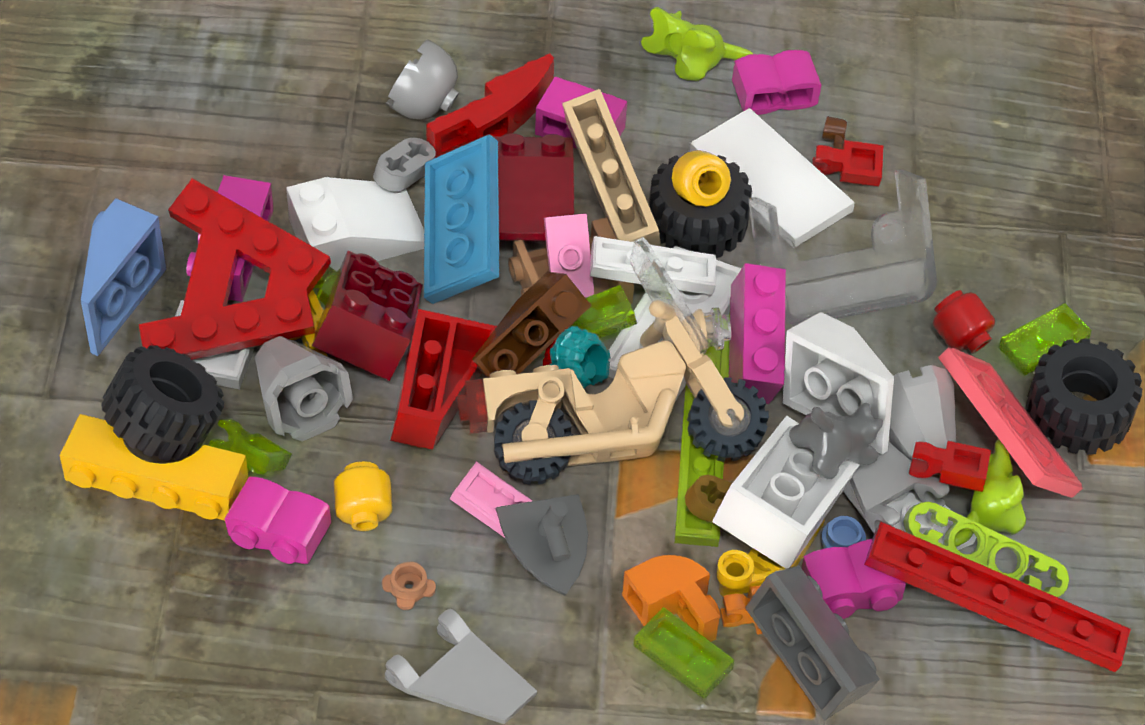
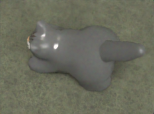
[789,403,883,479]

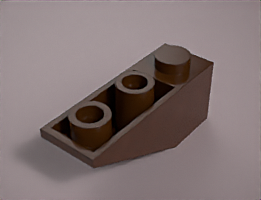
[472,271,592,378]

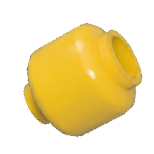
[672,150,731,207]
[334,461,392,531]

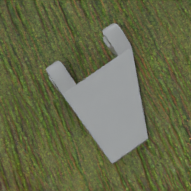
[850,442,950,534]
[385,609,537,724]

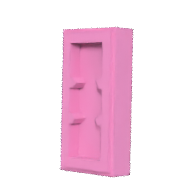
[544,214,595,297]
[450,461,532,538]

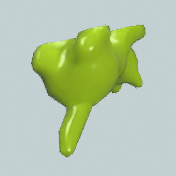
[641,7,753,81]
[954,440,1026,547]

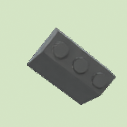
[745,566,880,721]

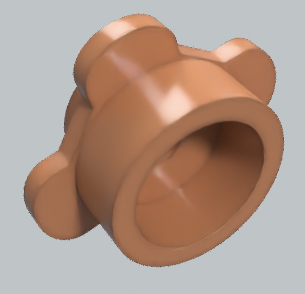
[382,562,436,610]

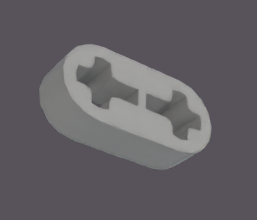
[373,138,436,192]

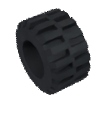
[649,152,752,258]
[1026,339,1143,455]
[101,345,224,461]

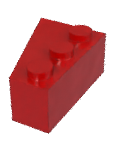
[390,309,497,450]

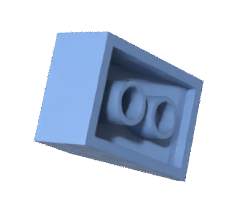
[81,198,166,356]

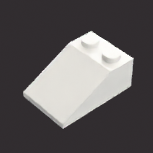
[286,177,424,276]
[783,312,894,454]
[712,416,860,569]

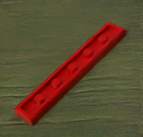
[864,522,1131,672]

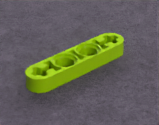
[903,502,1069,597]

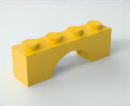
[60,414,249,521]

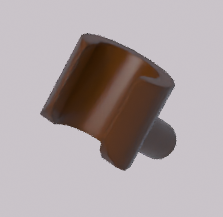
[822,116,847,149]

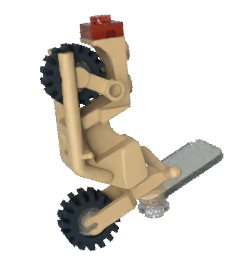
[457,237,769,485]

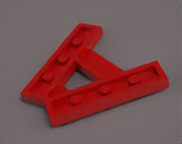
[139,178,331,360]

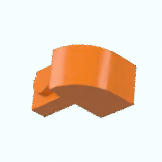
[622,555,721,647]

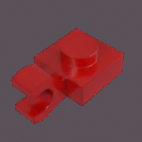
[812,140,884,187]
[909,441,991,492]

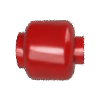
[933,290,995,354]

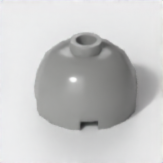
[386,39,459,120]

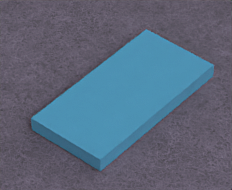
[424,134,499,304]

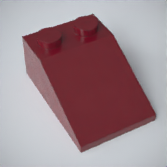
[492,133,574,240]

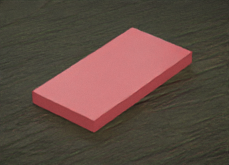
[938,347,1083,498]

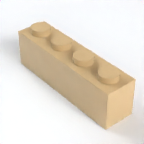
[562,89,661,246]

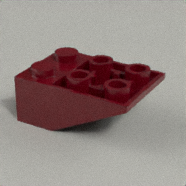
[312,250,423,381]

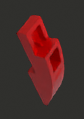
[426,53,554,158]

